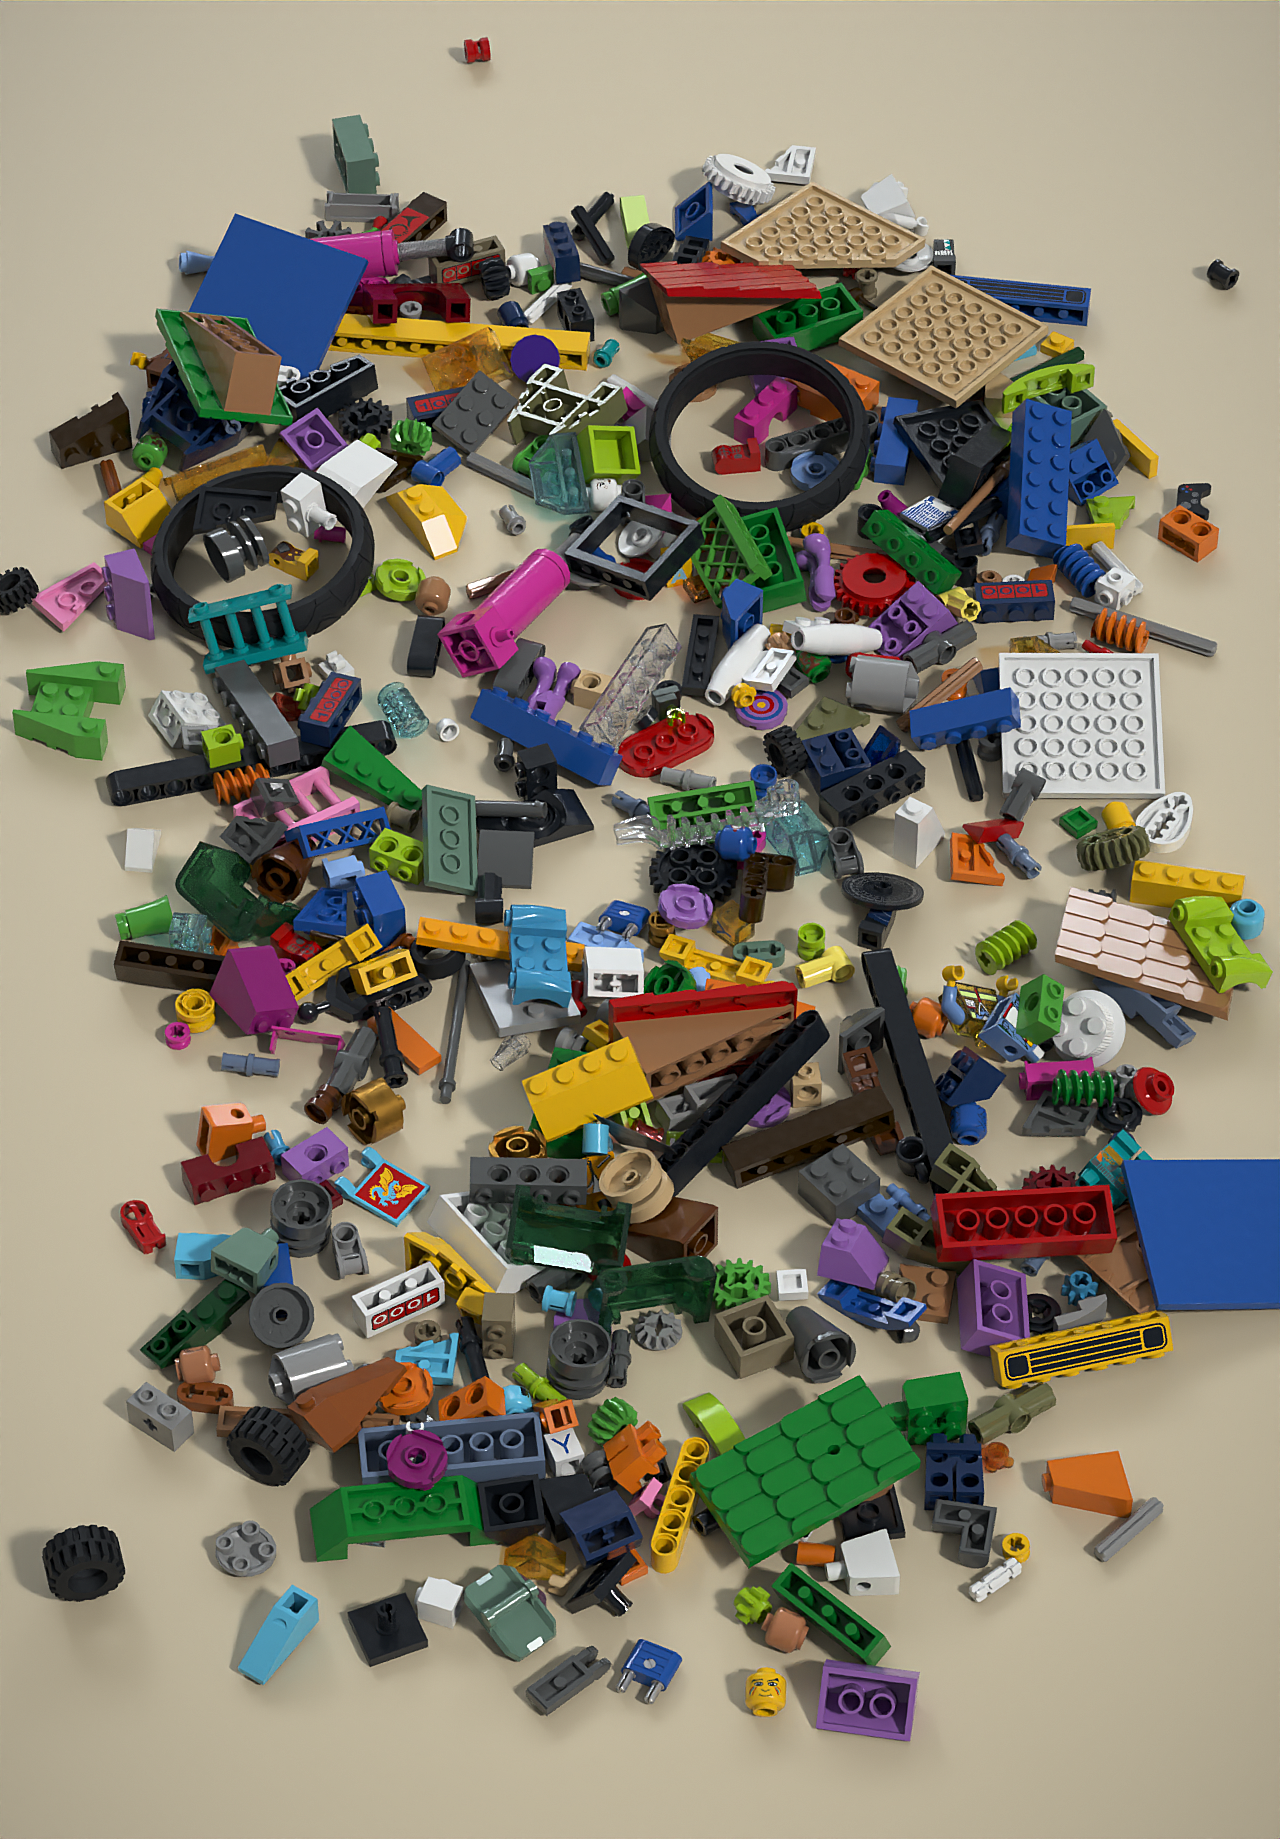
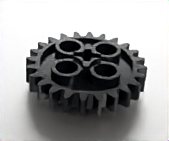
[649,837,738,907]

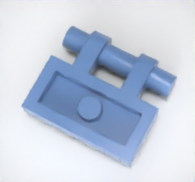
[857,1183,930,1238]

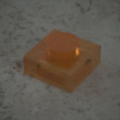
[683,575,714,603]

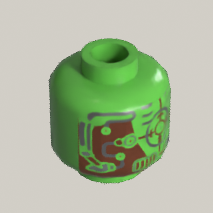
[132,434,168,472]

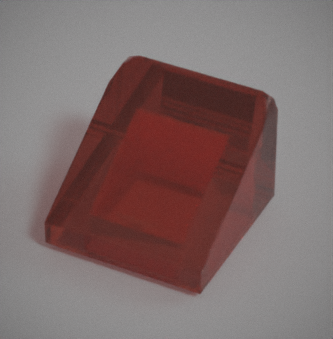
[272,692,301,722]

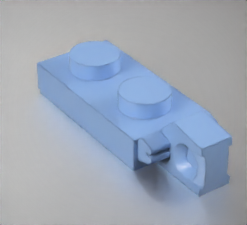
[567,922,644,963]

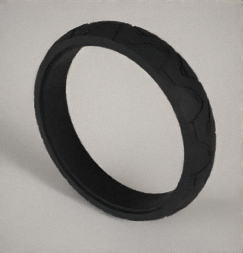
[649,341,870,532]
[150,465,375,648]

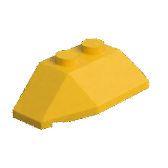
[386,484,467,560]

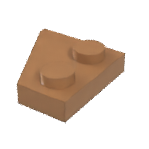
[899,1264,956,1324]

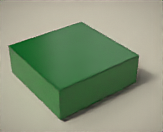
[1059,806,1098,839]

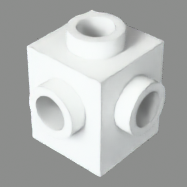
[1094,567,1136,610]

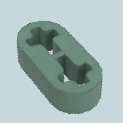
[732,940,785,968]

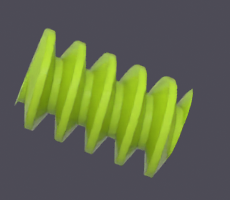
[975,920,1037,975]

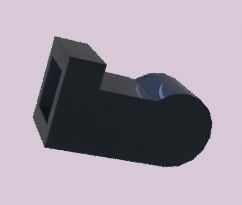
[858,908,896,950]

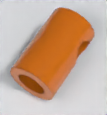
[796,1541,836,1567]

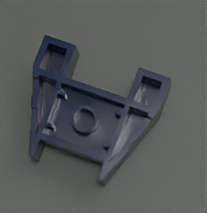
[136,360,254,472]

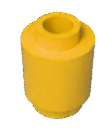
[1101,802,1136,830]

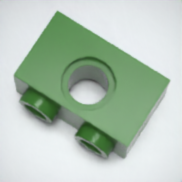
[1016,974,1065,1045]

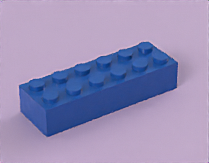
[1006,399,1072,559]

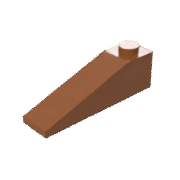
[287,1357,407,1453]

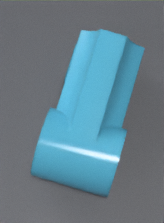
[582,1123,613,1156]

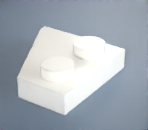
[765,145,816,184]

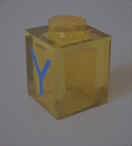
[712,899,755,948]

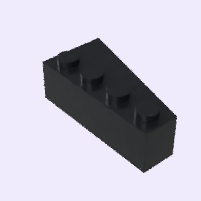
[937,421,1012,509]

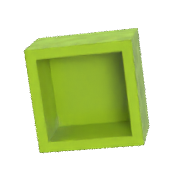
[576,425,641,485]

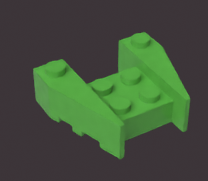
[12,661,126,761]

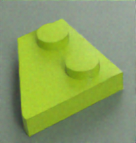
[1086,496,1135,530]

